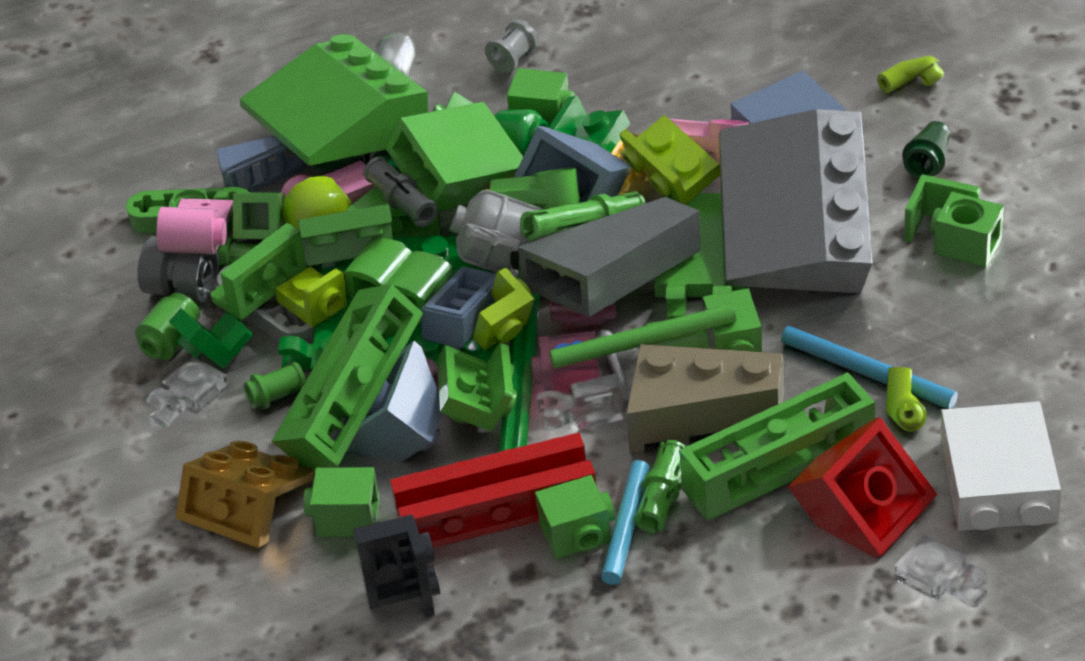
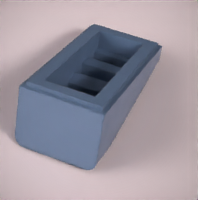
[216,136,308,192]
[421,266,496,348]

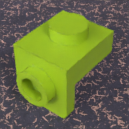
[473,268,534,350]

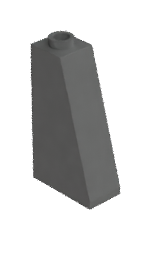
[518,197,701,317]

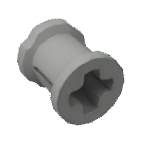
[485,19,539,73]

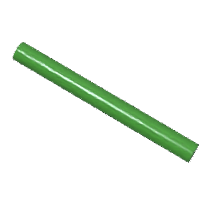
[549,304,736,369]

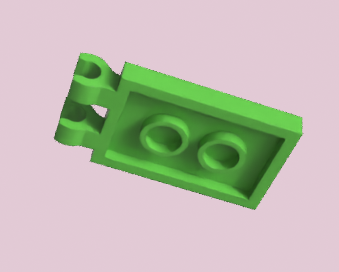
[654,193,747,320]

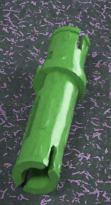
[520,191,646,241]

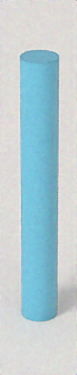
[601,460,650,585]

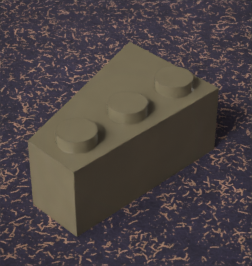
[626,344,784,453]

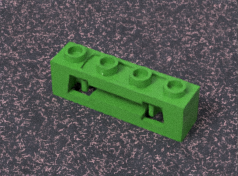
[271,284,423,469]
[679,372,875,521]

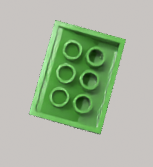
[240,34,428,166]

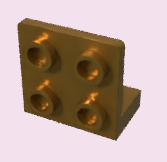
[175,441,314,548]

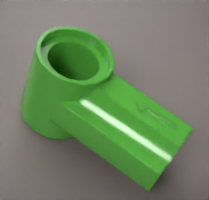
[490,168,580,210]

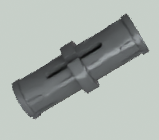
[363,156,438,227]

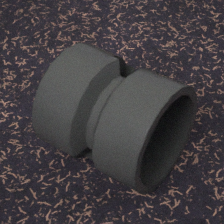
[137,236,219,302]

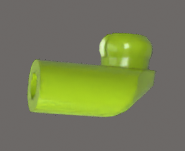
[877,55,944,93]
[886,367,927,432]

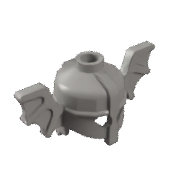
[449,190,542,278]

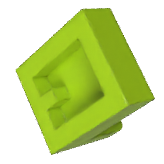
[275,266,347,328]

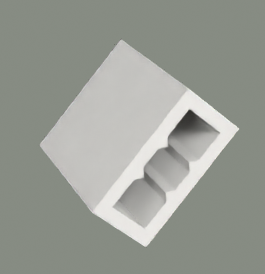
[941,401,1061,531]

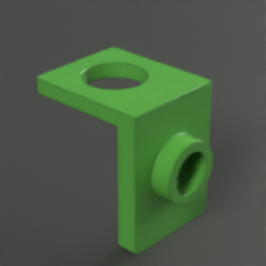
[904,174,981,243]

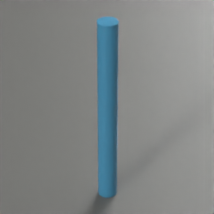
[781,326,958,409]

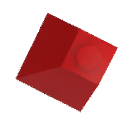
[788,417,938,557]

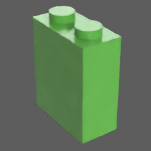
[385,102,523,212]

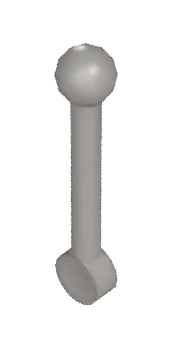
[595,330,632,406]

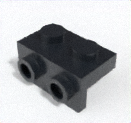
[353,514,441,617]

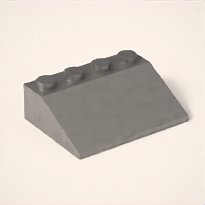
[719,109,872,293]

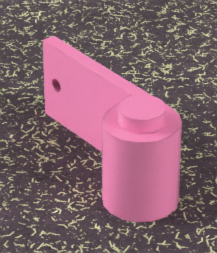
[157,198,233,254]

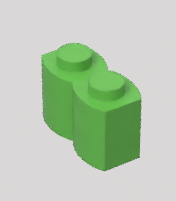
[344,237,453,324]

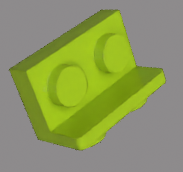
[619,114,720,205]

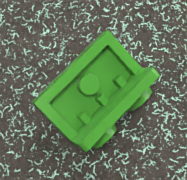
[437,342,517,432]

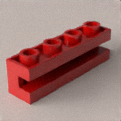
[390,432,597,548]

